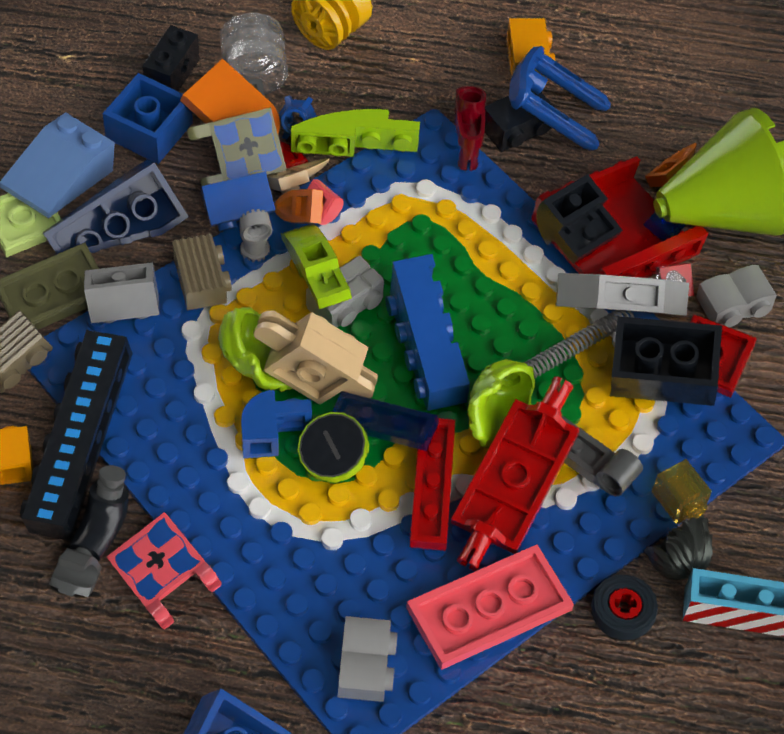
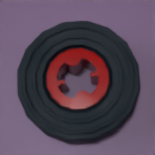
[591,574,658,640]

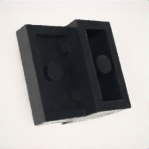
[537,174,623,264]

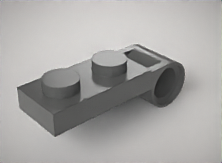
[562,416,643,497]

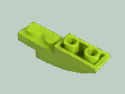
[291,109,420,157]
[281,224,352,309]

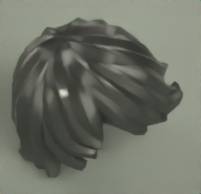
[644,516,713,580]

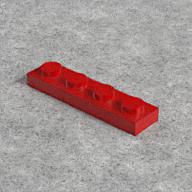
[409,416,455,551]

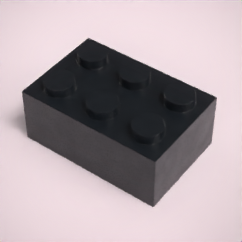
[610,316,722,406]

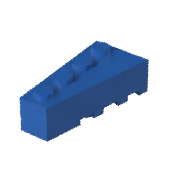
[386,254,470,411]

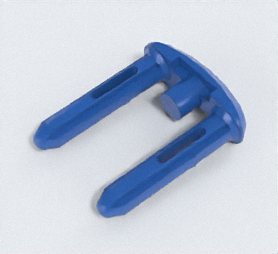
[509,46,611,151]

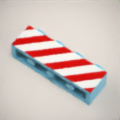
[683,568,784,637]

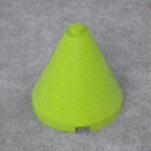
[653,108,784,236]

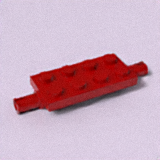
[451,376,580,571]

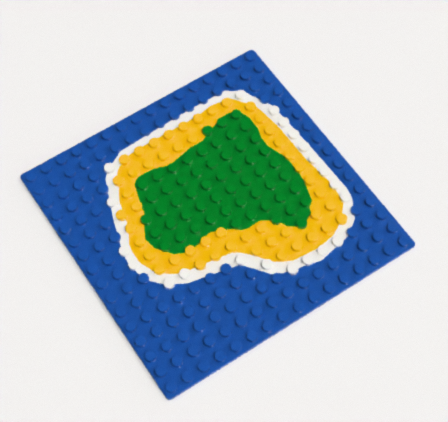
[28,109,784,734]

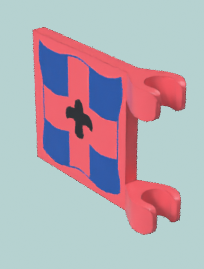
[106,512,222,629]

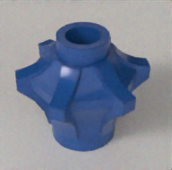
[278,95,317,140]

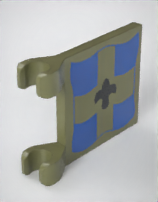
[187,107,287,186]

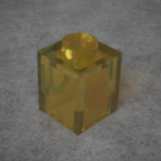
[652,459,712,524]

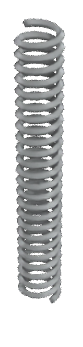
[523,310,634,379]

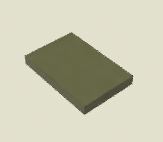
[0,243,99,330]

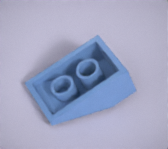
[0,112,115,218]

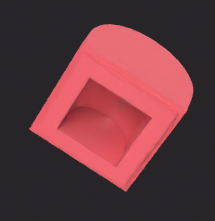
[307,179,344,225]

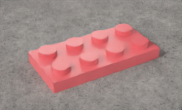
[406,544,574,670]

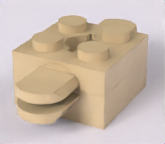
[254,311,378,405]

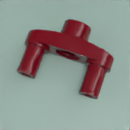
[455,86,486,171]

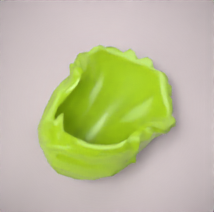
[218,307,293,392]
[467,359,535,449]

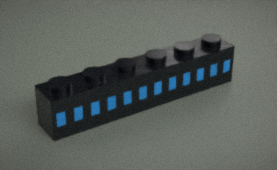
[20,330,133,541]

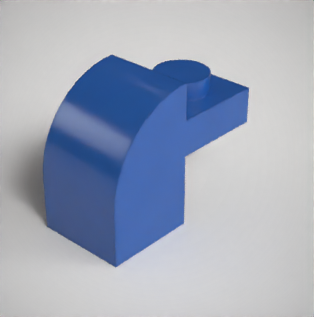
[241,390,312,459]

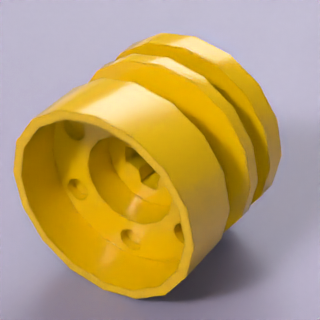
[291,0,372,50]

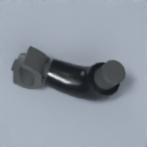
[49,465,129,597]

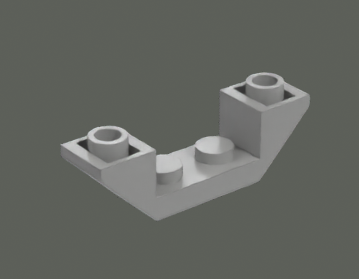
[556,273,689,316]

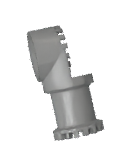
[240,209,273,262]

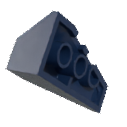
[43,159,189,254]

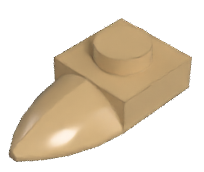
[267,158,329,194]

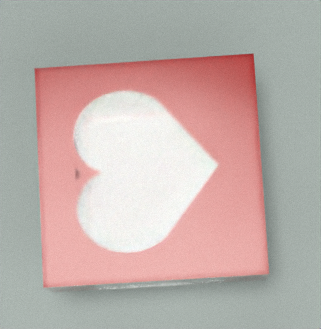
[656,263,695,297]

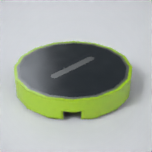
[298,412,370,483]

